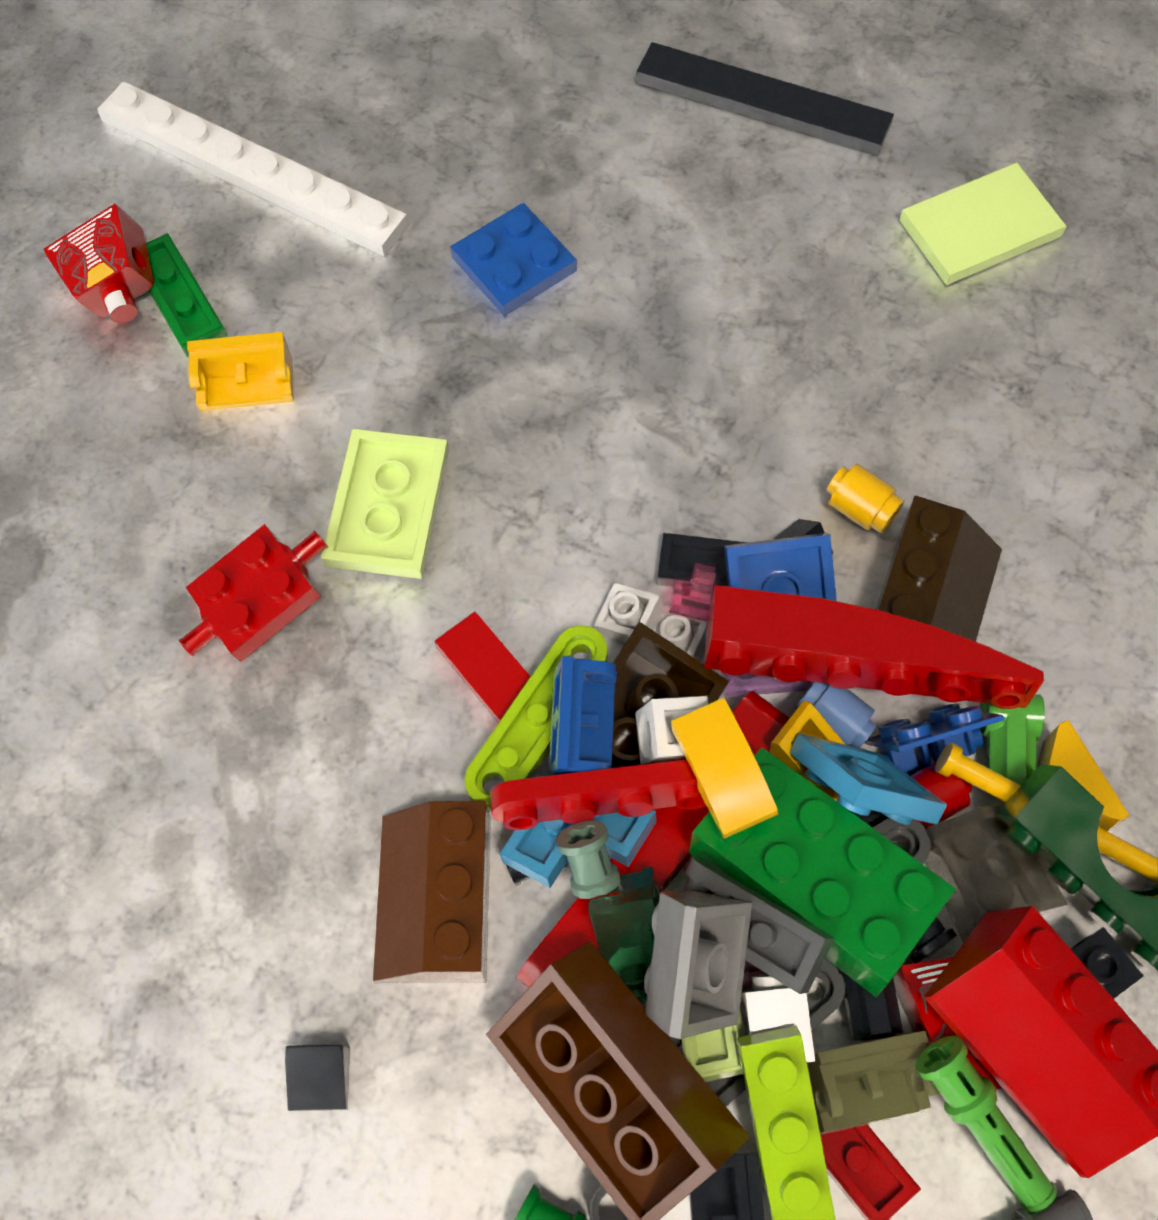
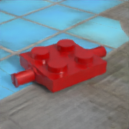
[179,524,329,662]

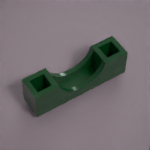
[996,764,1158,975]

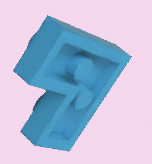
[499,810,657,888]

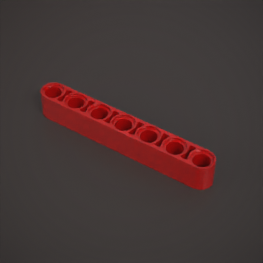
[517,690,790,988]

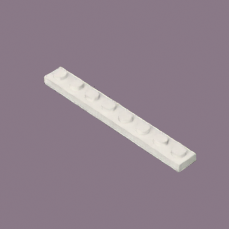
[97,81,409,257]

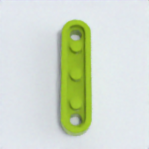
[465,625,608,812]

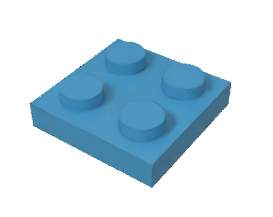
[789,733,947,825]

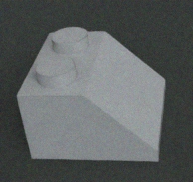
[644,890,752,1039]

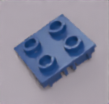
[865,703,1005,774]

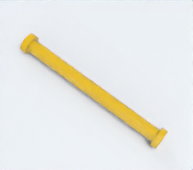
[935,742,1158,883]

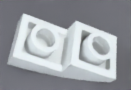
[594,583,707,661]

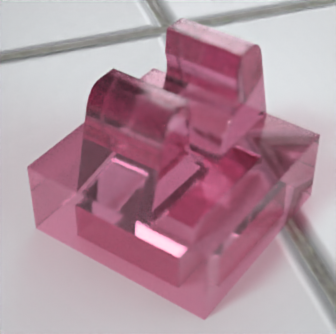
[669,562,716,622]

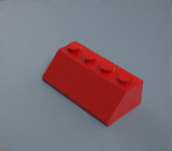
[924,905,1158,1178]

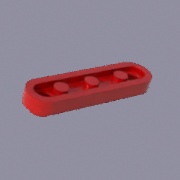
[490,759,707,830]

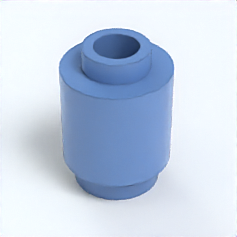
[794,682,877,748]

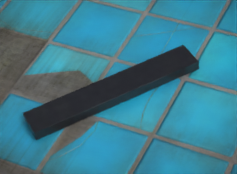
[636,42,894,156]

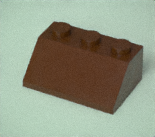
[373,801,491,983]

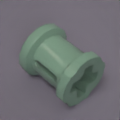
[556,821,621,899]

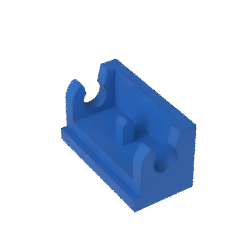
[549,656,617,776]

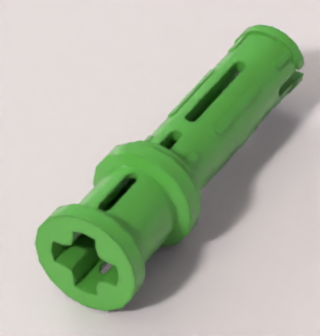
[915,1036,1057,1212]

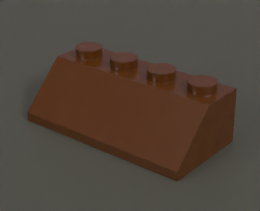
[486,941,750,1220]

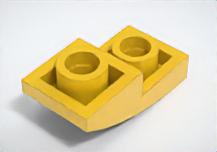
[671,698,778,839]

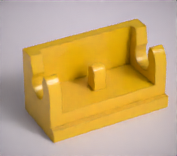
[187,331,294,411]

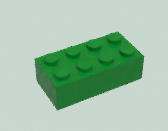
[689,747,956,998]

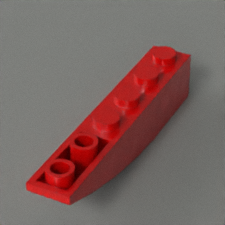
[704,585,1044,709]

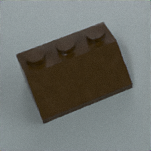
[876,495,1002,642]
[544,622,729,769]

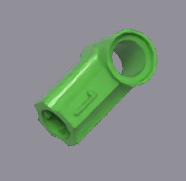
[979,694,1045,785]

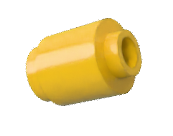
[826,464,905,534]

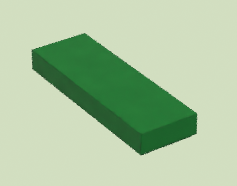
[146,233,228,357]

